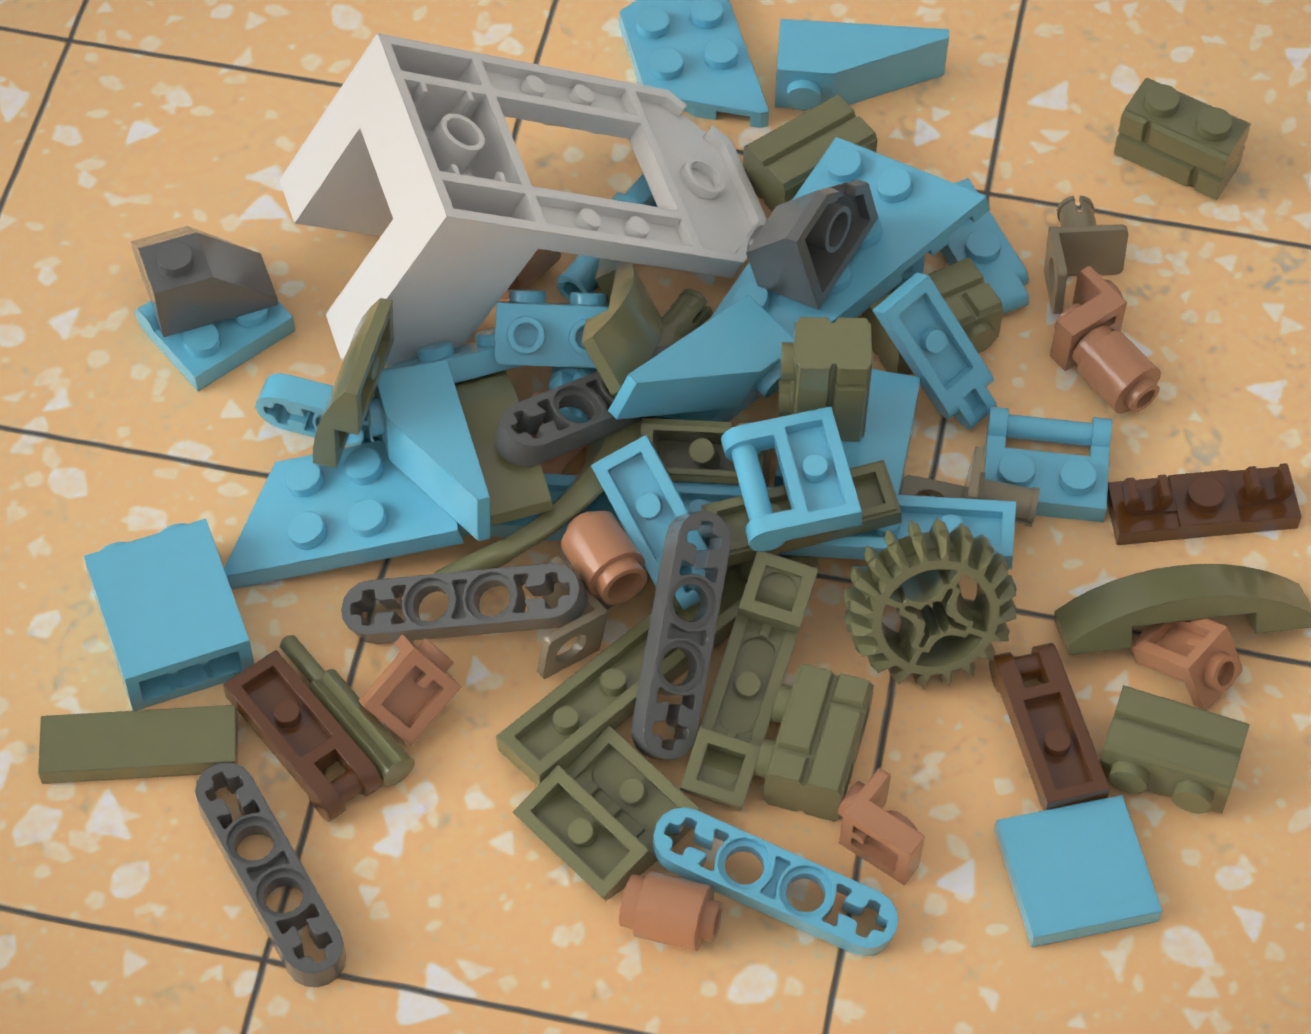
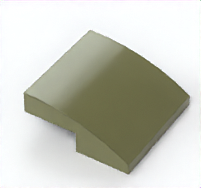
[313,298,394,468]
[513,725,703,901]

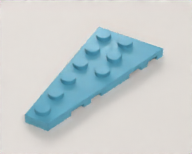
[653,137,990,422]

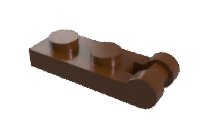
[989,643,1110,811]
[223,650,383,822]

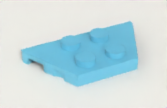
[619,0,769,128]
[224,440,464,589]

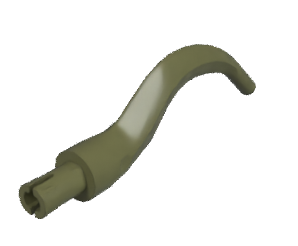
[434,289,713,594]

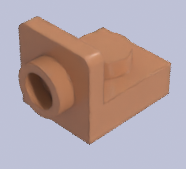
[1050,266,1127,371]
[1131,618,1242,710]
[358,634,461,746]
[838,768,925,886]

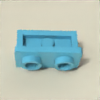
[495,290,609,368]

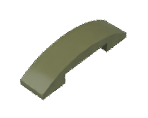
[581,259,663,395]
[454,370,553,526]
[680,551,819,811]
[1054,564,1311,655]

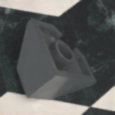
[746,179,878,310]
[131,226,279,338]

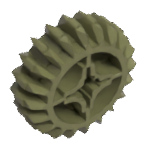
[843,518,1017,689]

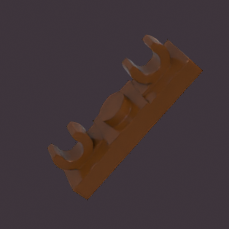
[1107,463,1302,545]

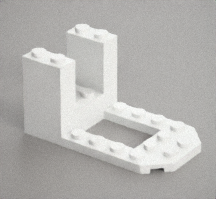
[279,33,767,367]

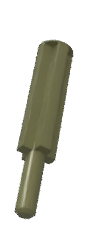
[280,635,415,787]

